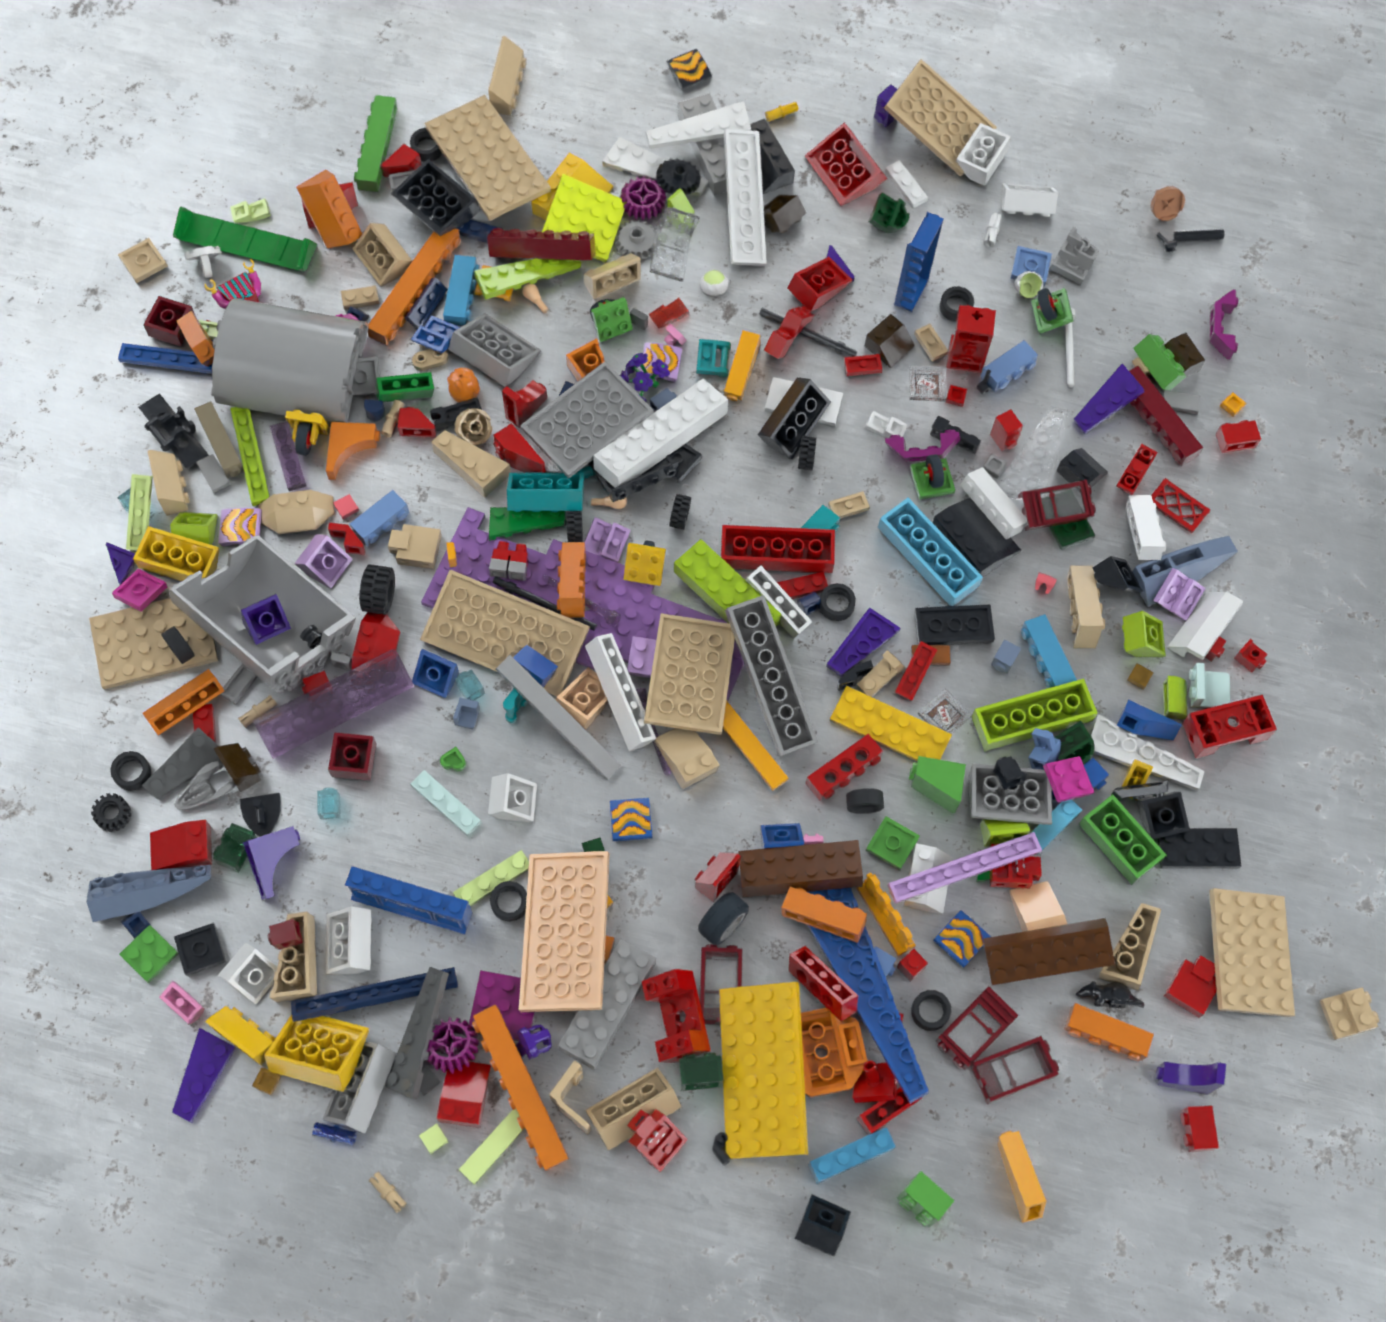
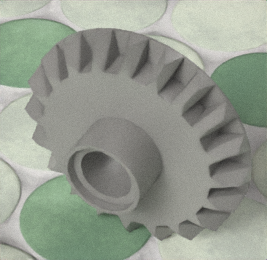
[614,219,660,260]

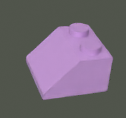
[294,534,353,588]

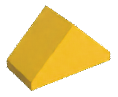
[1121,759,1153,800]

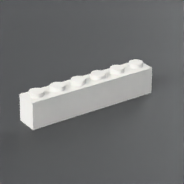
[585,633,656,751]

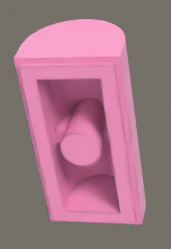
[159,981,205,1024]

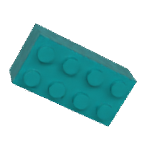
[506,473,584,512]

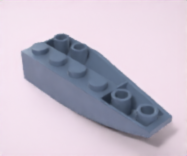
[1132,536,1238,607]
[86,865,211,922]

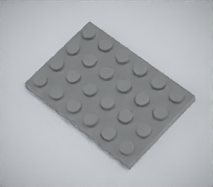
[521,361,653,479]

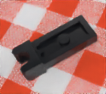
[430,397,482,431]
[930,416,981,454]

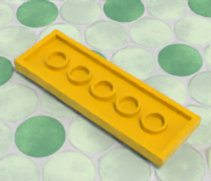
[830,685,952,761]

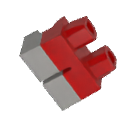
[489,541,529,581]

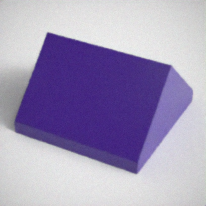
[241,594,291,645]

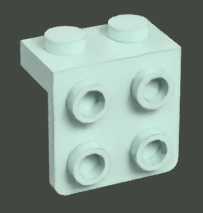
[1189,663,1230,708]

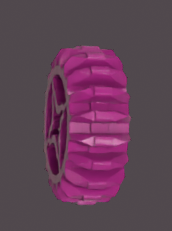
[620,176,667,221]
[426,1017,480,1073]

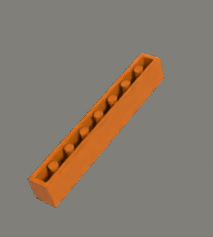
[368,228,461,346]
[472,1004,569,1171]

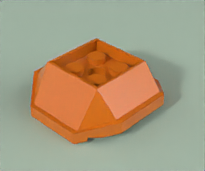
[801,1008,868,1098]

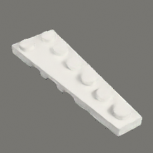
[646,101,751,149]
[602,137,709,197]
[1090,715,1205,791]

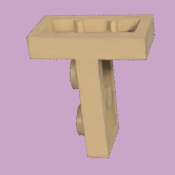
[857,650,906,697]

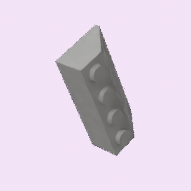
[322,1042,397,1134]

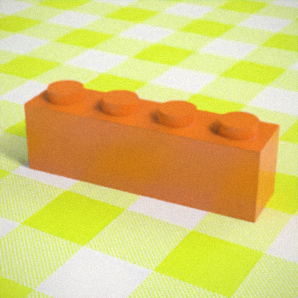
[142,669,225,736]
[781,887,867,943]
[1064,1003,1154,1061]

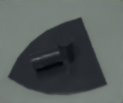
[240,793,281,837]

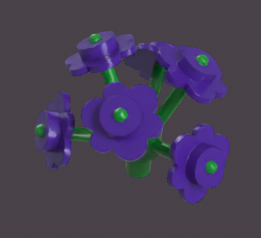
[620,353,670,402]

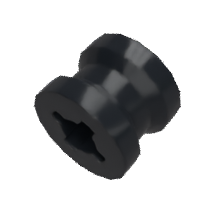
[300,625,322,649]

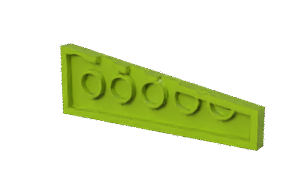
[475,259,581,300]

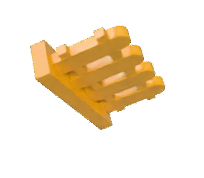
[856,872,916,957]

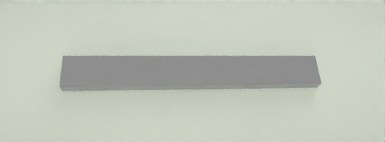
[495,655,621,780]

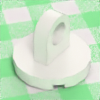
[185,246,221,279]

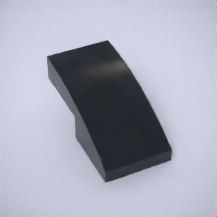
[837,660,873,691]

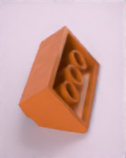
[296,169,363,248]

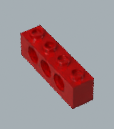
[806,733,883,801]
[788,946,858,1021]

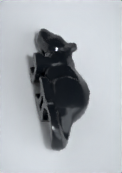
[1076,981,1145,1008]

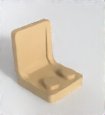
[549,1061,591,1135]

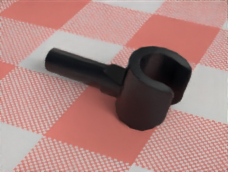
[1157,232,1177,252]
[976,369,991,395]

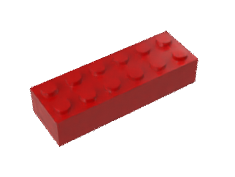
[721,525,835,573]

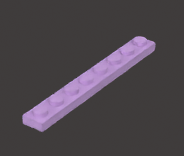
[887,832,1042,904]

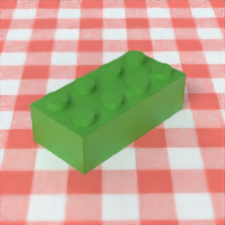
[1079,794,1166,885]

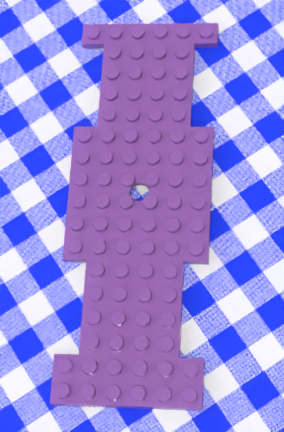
[421,507,744,701]

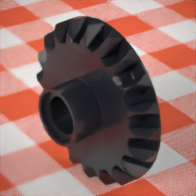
[656,158,701,196]

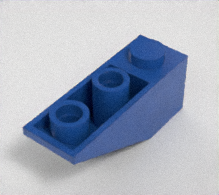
[1116,700,1182,740]

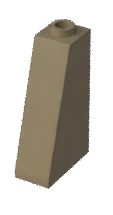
[194,401,244,479]

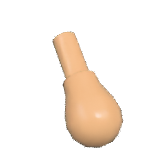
[522,283,549,313]
[591,496,627,510]

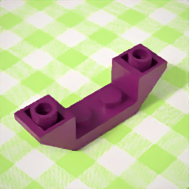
[1209,289,1239,360]
[885,430,960,462]

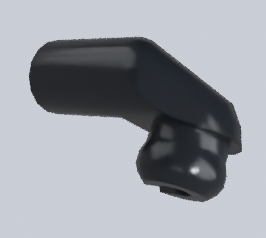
[712,1132,732,1166]

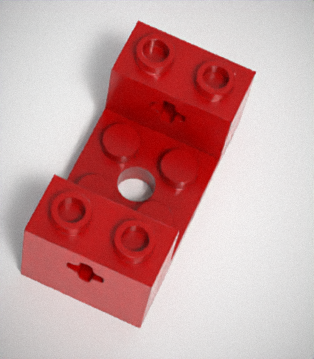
[946,305,996,373]
[1182,694,1277,759]
[641,969,711,1063]

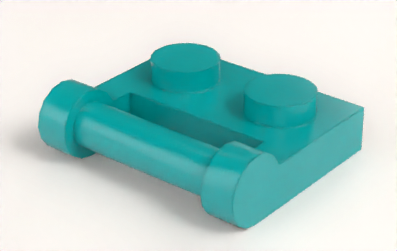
[696,339,731,378]
[503,688,528,723]

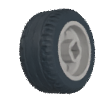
[698,892,749,945]

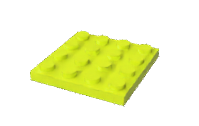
[542,174,627,263]

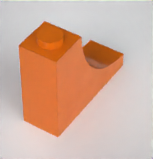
[326,422,380,480]

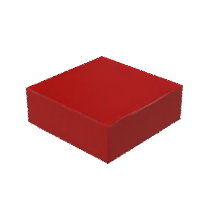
[945,384,968,407]

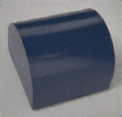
[364,399,385,421]
[797,592,820,615]

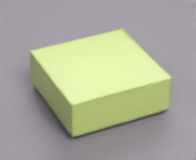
[419,1124,448,1154]

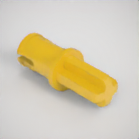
[765,102,799,122]

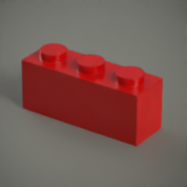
[856,1087,923,1135]

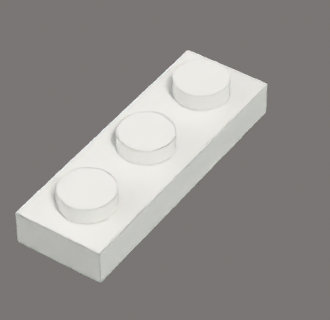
[885,160,928,208]

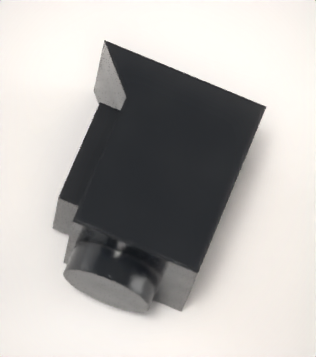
[993,756,1027,790]

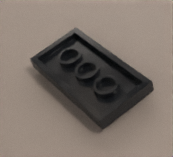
[915,604,995,645]
[1158,828,1242,869]

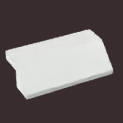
[1167,592,1243,660]

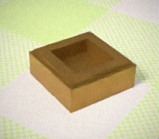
[1127,663,1154,690]
[252,1067,281,1096]

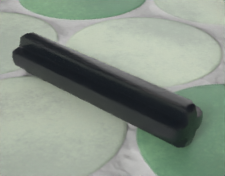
[1173,229,1225,242]

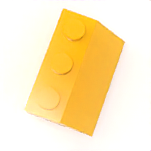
[205,1006,275,1066]

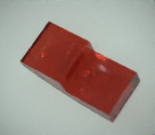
[648,298,689,329]

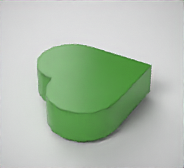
[440,747,466,771]

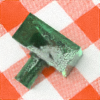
[213,823,257,873]

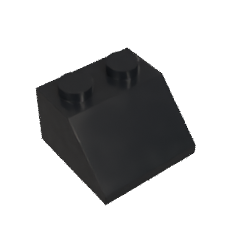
[1056,448,1108,493]
[1092,556,1143,593]
[1137,791,1190,839]
[794,1194,851,1256]

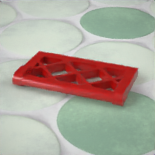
[1151,478,1211,534]

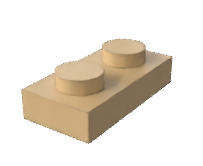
[341,285,379,310]
[914,324,948,362]
[828,491,870,519]

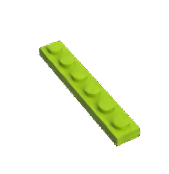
[230,407,270,506]

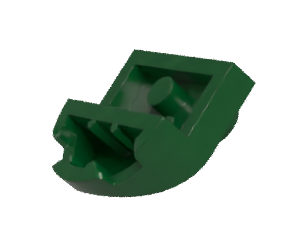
[868,192,910,233]
[1054,721,1095,765]

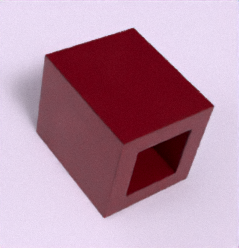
[268,919,303,950]

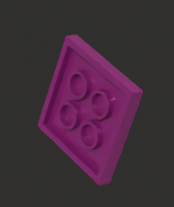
[469,970,535,1041]

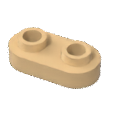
[412,349,448,371]

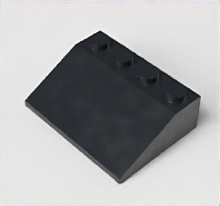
[391,159,480,236]
[932,498,1021,577]

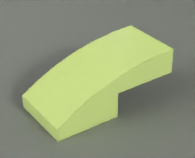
[230,198,271,223]

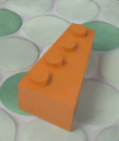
[566,338,605,381]
[557,542,586,618]

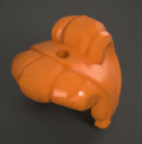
[447,367,480,403]

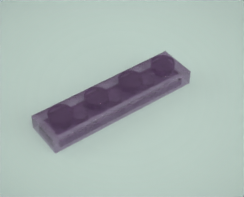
[270,421,306,491]

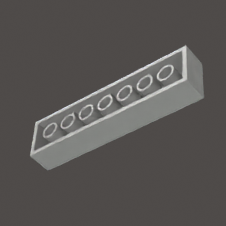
[725,595,818,756]

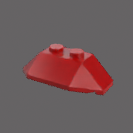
[351,612,401,685]

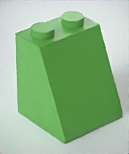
[909,756,966,813]

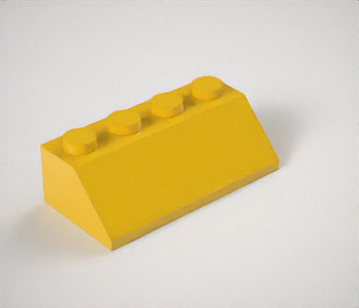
[133,526,220,581]

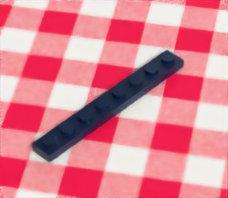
[291,967,458,1022]

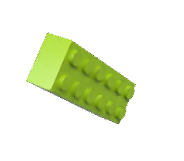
[673,539,782,626]
[971,679,1098,752]

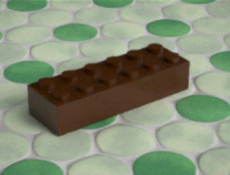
[738,840,863,898]
[983,918,1115,985]

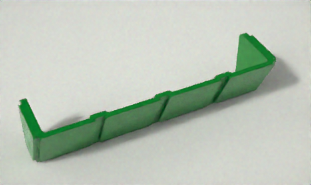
[173,206,317,272]

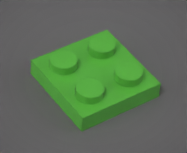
[865,816,920,870]
[119,925,179,983]

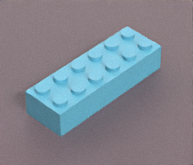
[878,497,983,606]

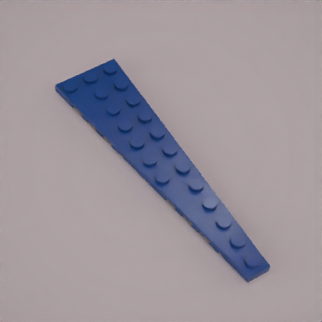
[807,888,929,1103]

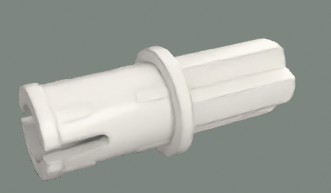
[984,213,1002,247]

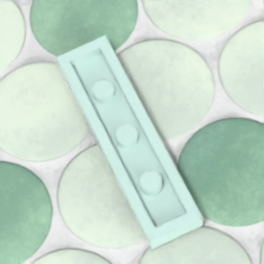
[411,770,482,836]

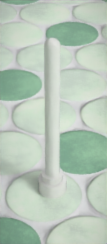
[1065,308,1076,388]

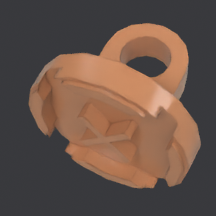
[1150,186,1185,221]

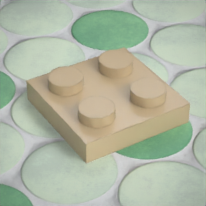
[118,238,168,283]

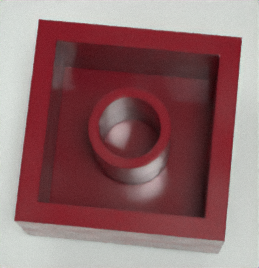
[143,296,196,347]
[328,732,377,781]

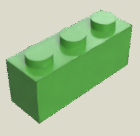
[1133,334,1186,391]

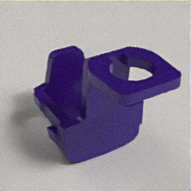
[516,1024,552,1060]

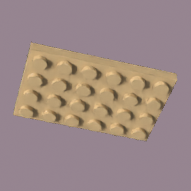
[884,59,997,176]
[89,598,218,689]
[644,613,735,735]
[1209,888,1295,1017]

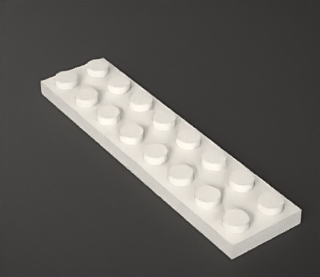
[724,129,767,266]

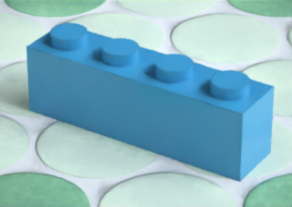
[443,255,480,327]
[1021,614,1077,689]
[808,1127,896,1184]

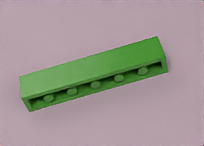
[354,95,398,192]

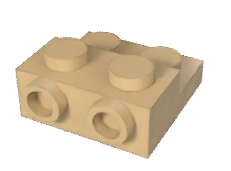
[1320,987,1379,1040]

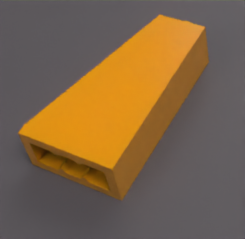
[724,330,761,401]
[997,1131,1046,1223]

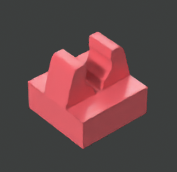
[1035,572,1057,594]

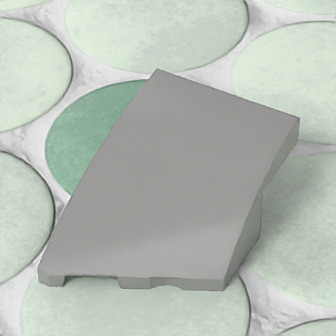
[1050,227,1099,285]

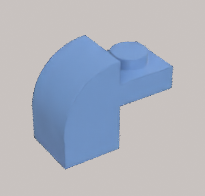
[1028,728,1061,770]

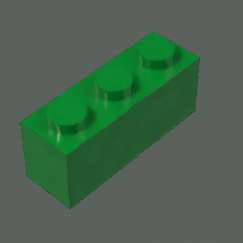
[375,372,434,402]

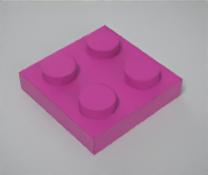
[112,569,168,612]
[1043,756,1094,803]

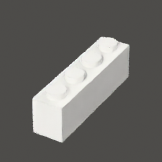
[960,467,1028,539]
[1126,495,1166,560]
[745,566,812,638]

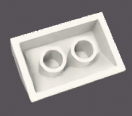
[956,123,1011,186]
[1002,184,1058,216]
[903,843,952,915]
[325,906,372,975]

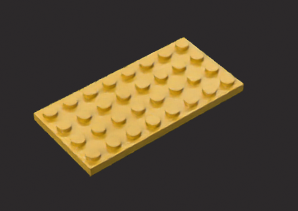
[719,982,808,1159]

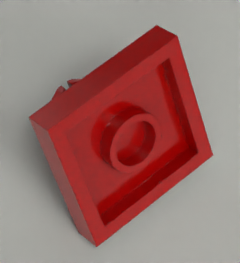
[853,1060,897,1103]

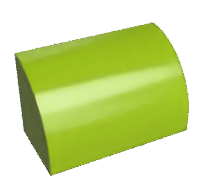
[1163,676,1187,720]

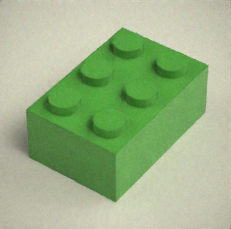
[897,1171,955,1227]

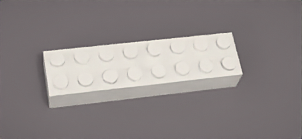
[593,379,728,488]

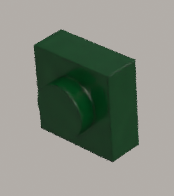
[581,837,605,852]

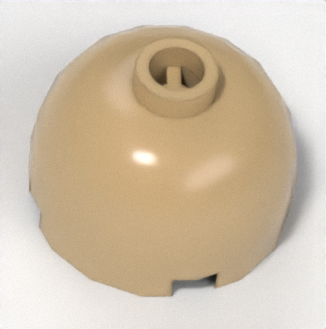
[455,409,492,445]

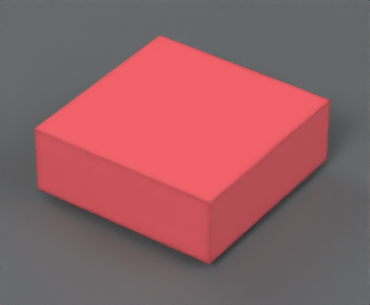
[333,494,359,519]

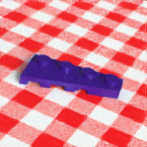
[1074,363,1144,434]
[826,607,901,677]
[172,1027,236,1123]

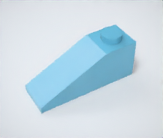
[1031,799,1082,855]

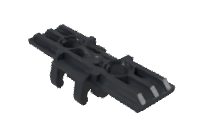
[138,393,209,470]

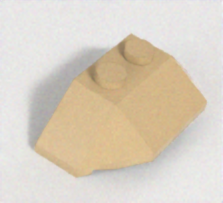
[258,490,335,534]

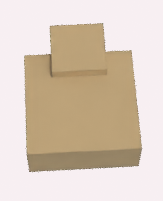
[388,524,442,569]

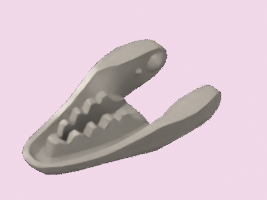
[174,761,236,810]

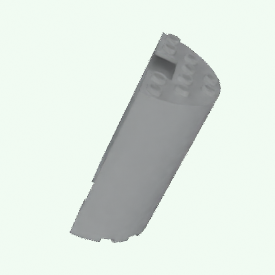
[211,298,369,424]
[169,535,356,693]

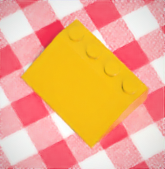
[531,152,613,221]
[264,1014,369,1092]

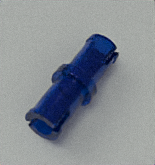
[312,1122,357,1145]

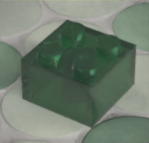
[678,1053,724,1091]

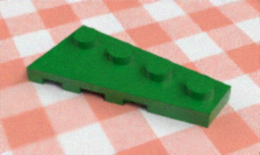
[489,507,565,541]

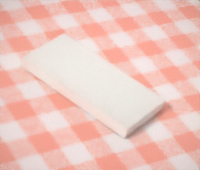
[765,377,843,427]

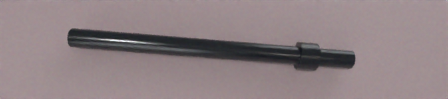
[759,308,858,357]
[492,576,597,631]

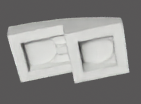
[865,411,908,438]

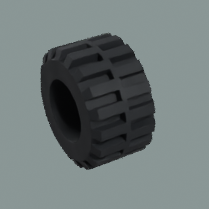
[359,564,395,615]

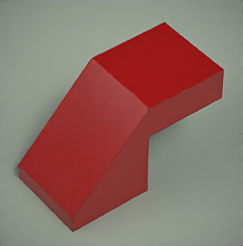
[328,522,365,555]

